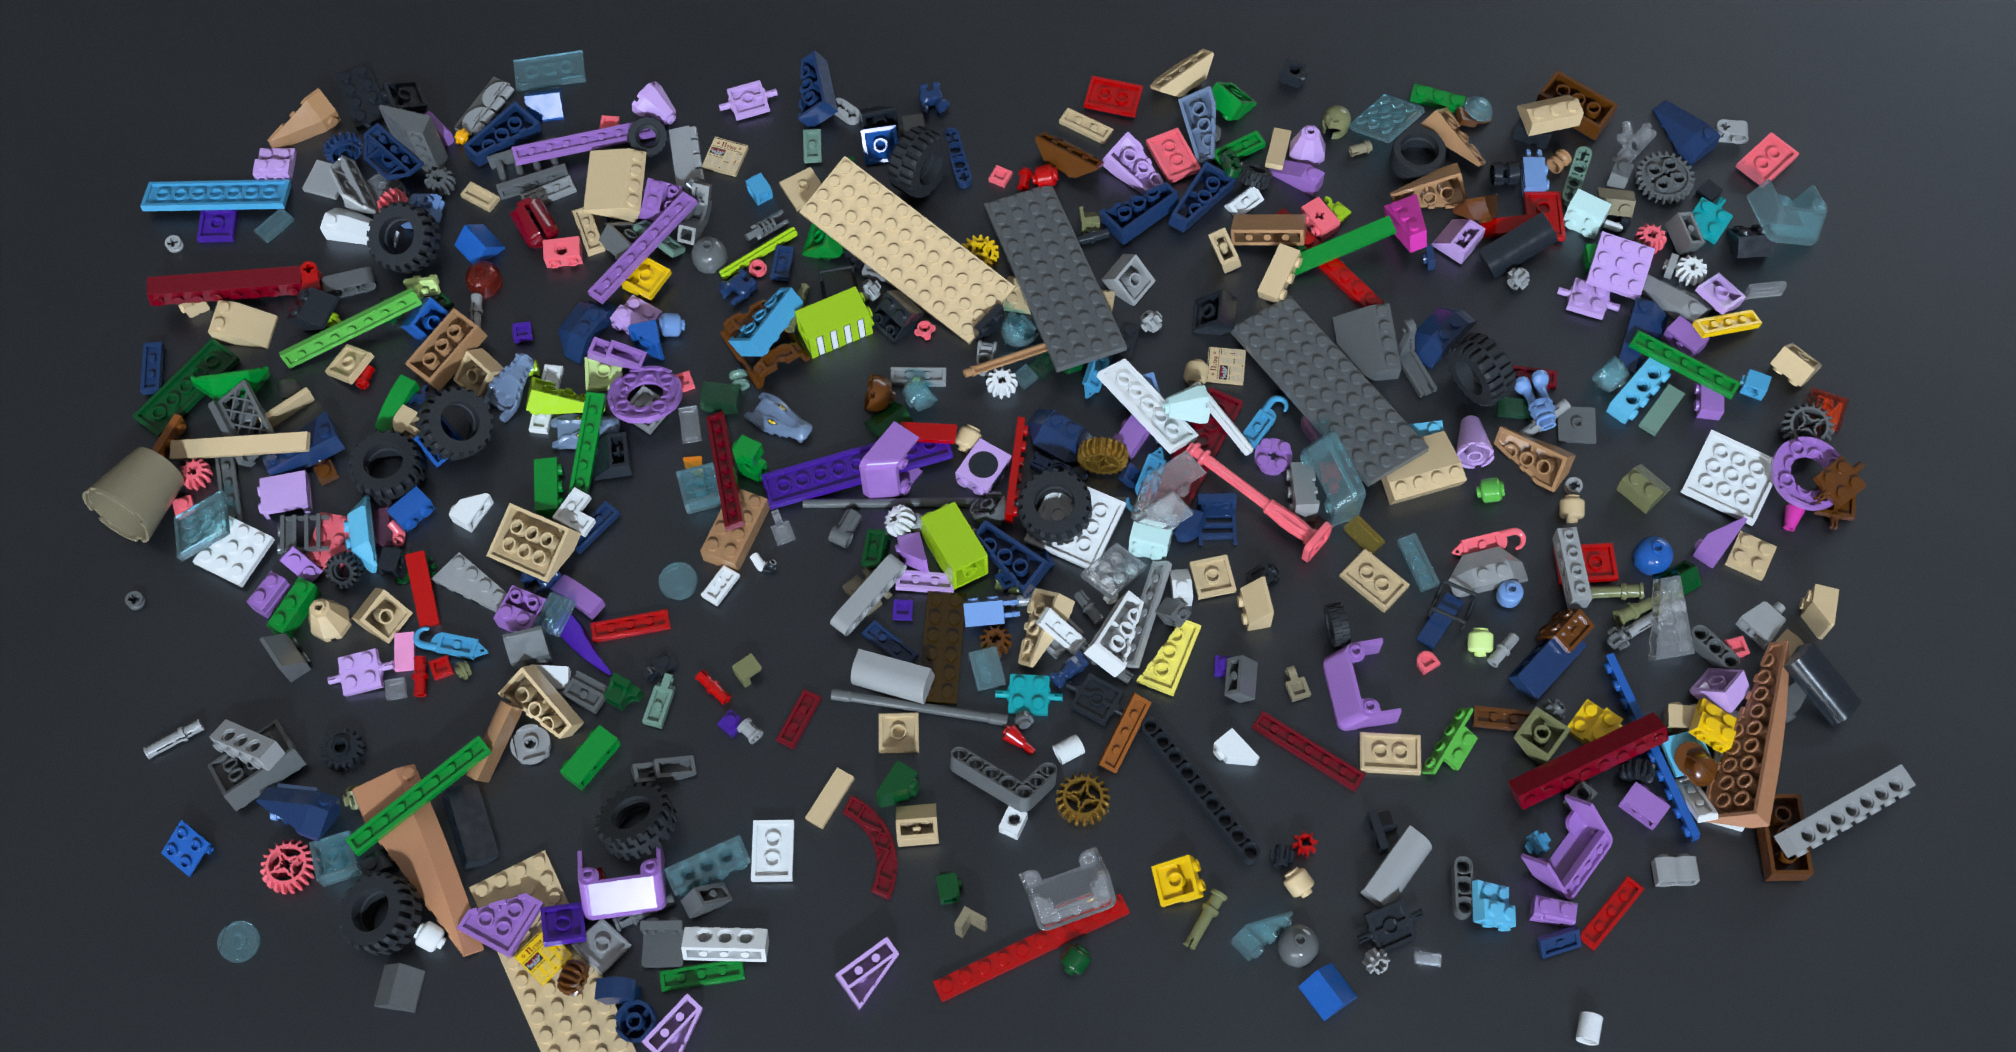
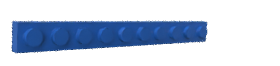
[1603,653,1701,842]

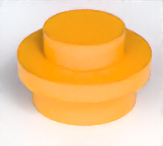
[454,128,470,145]

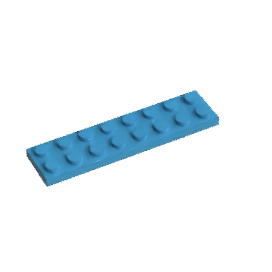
[140,179,292,211]

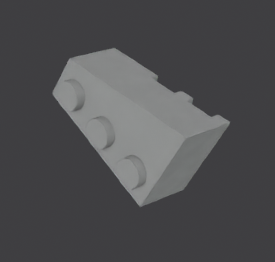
[1286,462,1320,522]

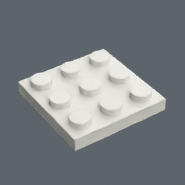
[193,514,275,587]

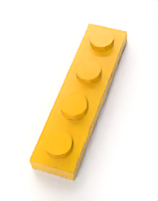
[1692,310,1762,338]

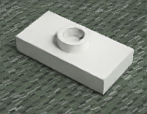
[701,565,740,607]

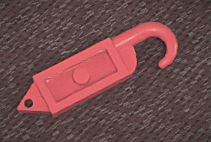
[1451,528,1526,557]

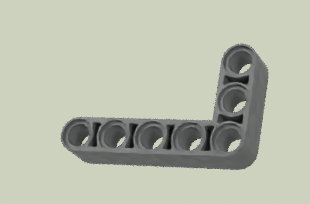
[950,746,1057,812]

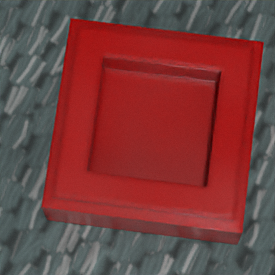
[428,655,454,681]

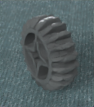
[1781,402,1835,443]

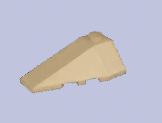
[1018,588,1075,668]

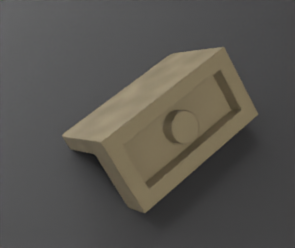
[954,906,987,938]

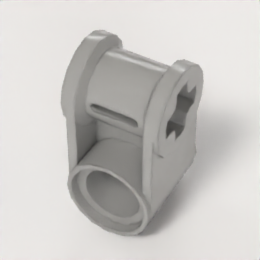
[1714,119,1749,144]
[976,340,998,376]

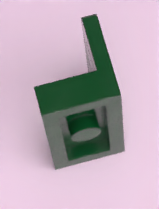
[861,529,891,568]
[1653,560,1702,601]

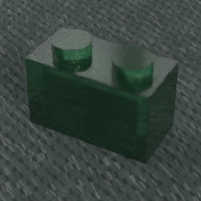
[699,381,742,414]

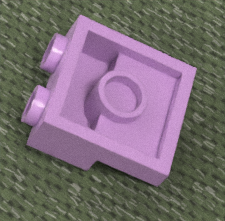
[252,148,297,182]
[1695,273,1746,315]
[610,295,663,338]

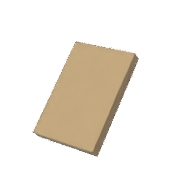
[1339,549,1410,613]
[1359,732,1421,775]

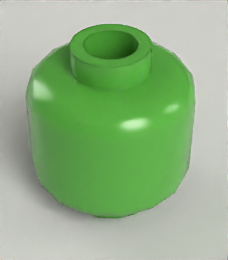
[1476,477,1505,503]

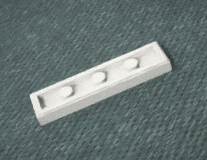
[529,364,564,434]

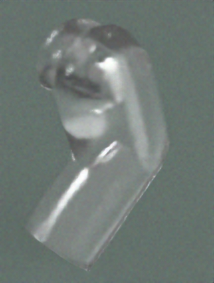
[1617,121,1633,144]

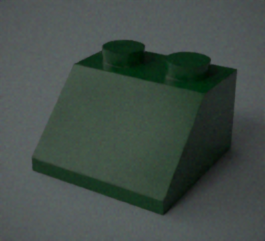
[875,760,921,808]

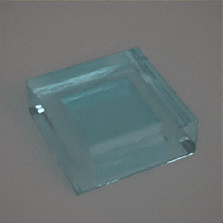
[1013,364,1038,390]

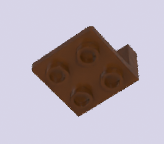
[1535,608,1595,653]

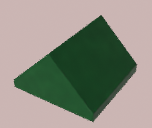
[864,402,914,440]

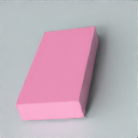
[394,631,416,672]

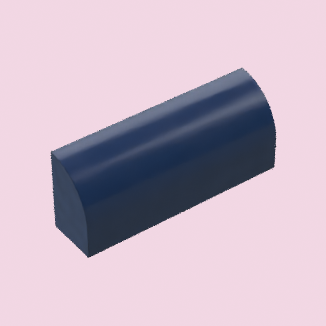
[1508,639,1587,700]

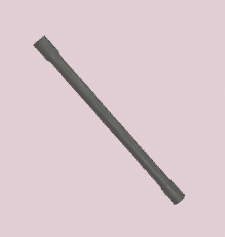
[831,688,1009,726]

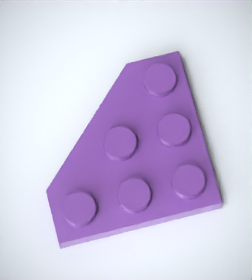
[457,893,545,959]

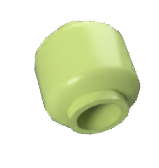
[1467,628,1493,657]

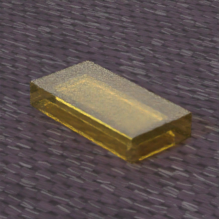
[1344,515,1385,554]

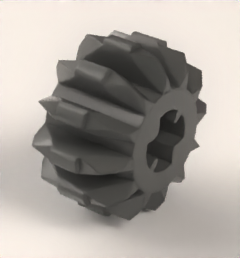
[424,167,456,198]

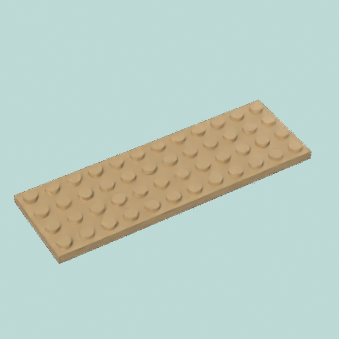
[799,156,1015,345]
[469,850,637,1052]

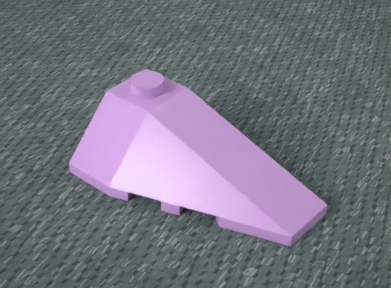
[1102,132,1164,194]

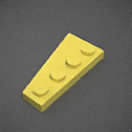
[1136,620,1201,696]

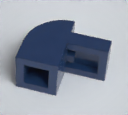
[1160,507,1207,542]
[594,977,642,1005]

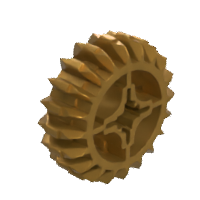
[1077,436,1129,475]
[1056,772,1110,827]

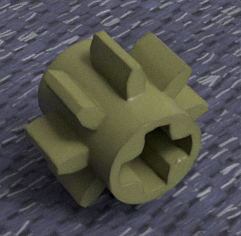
[342,785,360,810]

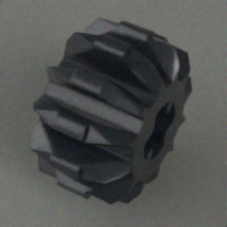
[1619,758,1656,784]

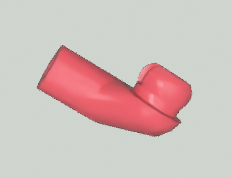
[386,519,406,547]

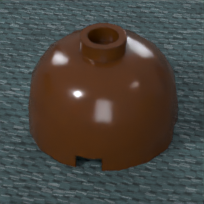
[864,374,895,412]

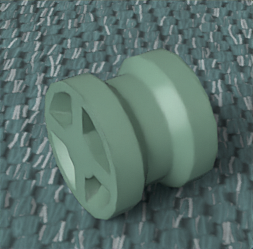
[729,369,750,391]

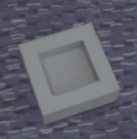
[1662,253,1679,279]

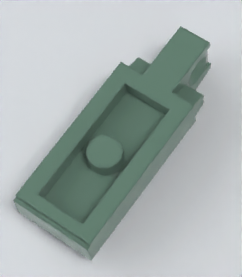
[642,673,675,729]

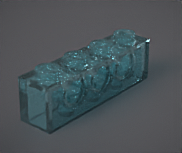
[664,835,751,896]

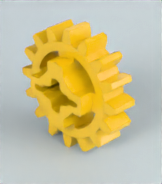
[962,235,999,268]

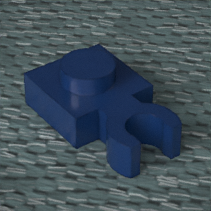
[406,385,437,412]

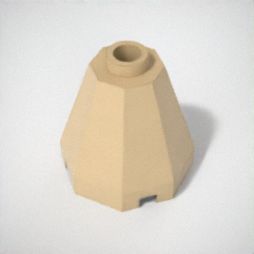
[308,598,352,642]

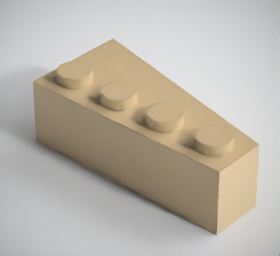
[498,665,584,739]

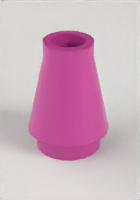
[1783,503,1805,531]

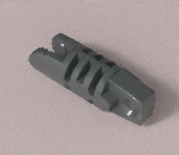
[744,209,790,241]

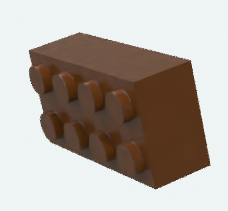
[1536,70,1618,140]
[1756,794,1814,881]

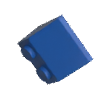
[401,297,449,342]

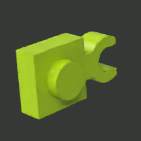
[1324,196,1351,225]

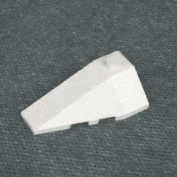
[320,208,400,248]

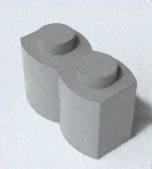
[1651,853,1700,887]

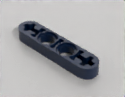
[943,127,972,188]

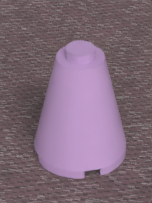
[1456,415,1494,469]

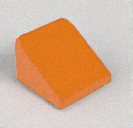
[683,456,705,476]

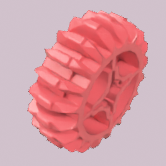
[260,839,318,894]

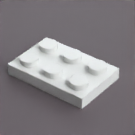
[751,820,795,882]

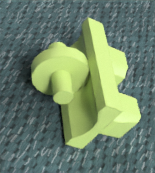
[403,274,441,299]

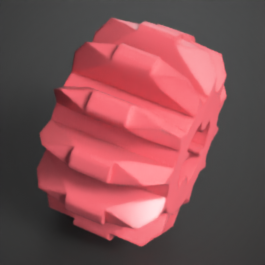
[377,188,408,212]
[1634,223,1667,254]
[180,458,213,491]

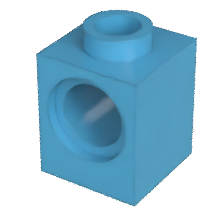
[745,173,773,206]
[1739,369,1772,401]

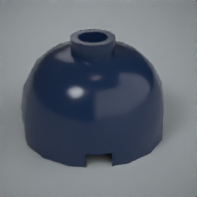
[615,1000,659,1043]

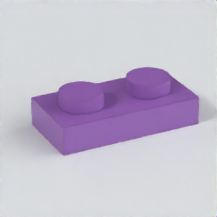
[279,545,323,583]

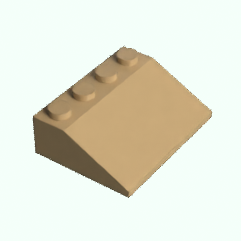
[583,148,646,223]
[1381,431,1467,505]
[486,503,582,583]

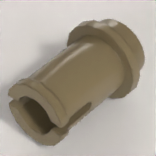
[1348,140,1372,157]

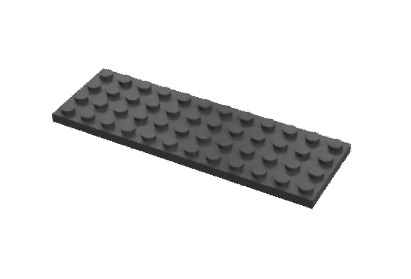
[984,186,1127,372]
[1230,295,1429,487]

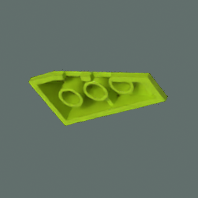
[526,377,606,415]

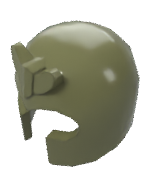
[1321,105,1351,139]

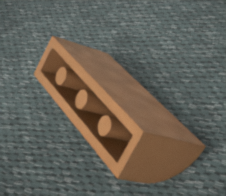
[1231,214,1306,245]
[466,700,523,783]

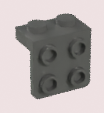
[640,917,686,968]

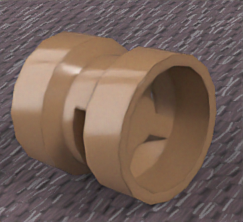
[1546,149,1572,174]

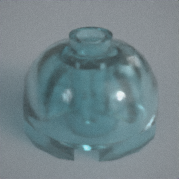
[1001,312,1038,349]

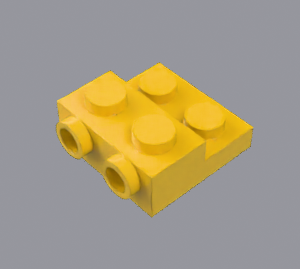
[622,257,672,300]
[1688,698,1737,753]
[1567,699,1623,745]
[1151,855,1206,907]

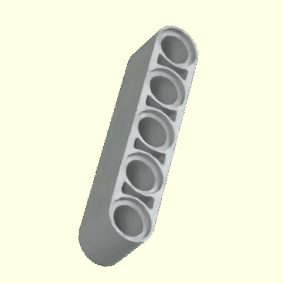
[830,554,907,636]

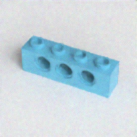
[1606,358,1671,425]

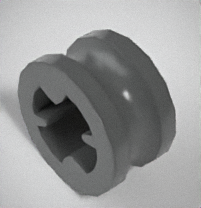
[125,591,145,610]

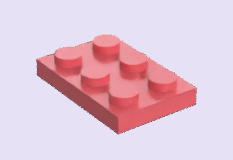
[1146,128,1201,184]
[1736,132,1800,189]
[306,512,349,573]

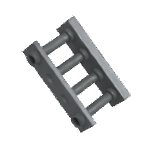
[487,136,568,200]

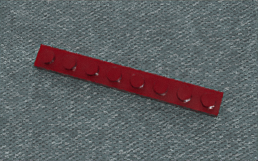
[706,411,746,532]

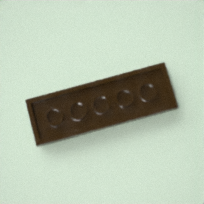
[921,591,967,706]

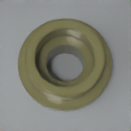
[455,661,472,680]

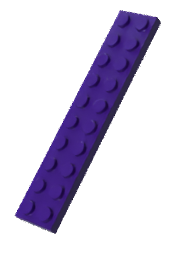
[761,423,954,510]

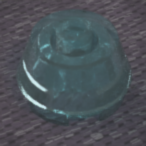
[1591,356,1630,393]
[901,374,938,412]

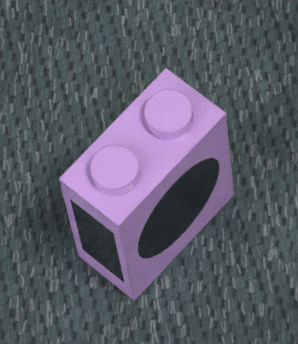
[955,438,1012,497]

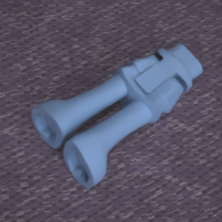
[1514,370,1556,431]

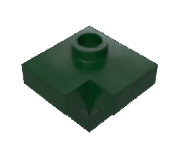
[603,672,644,711]

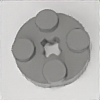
[510,724,552,765]

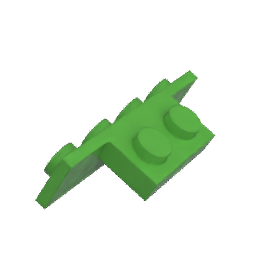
[1421,707,1478,774]

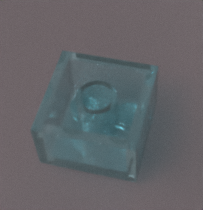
[676,462,721,514]
[309,830,364,887]

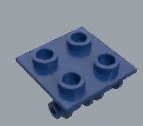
[161,820,214,877]

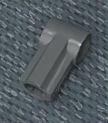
[828,509,862,548]

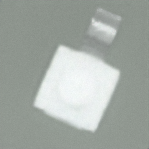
[771,509,795,546]

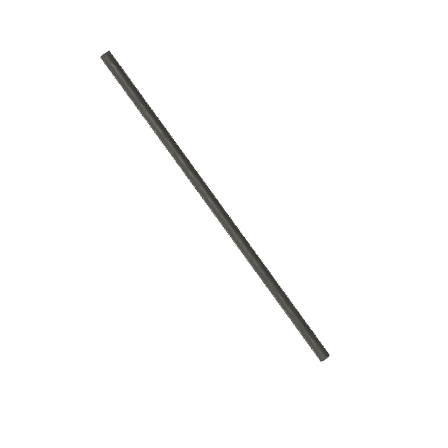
[803,496,1127,508]

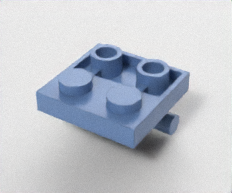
[401,194,445,229]

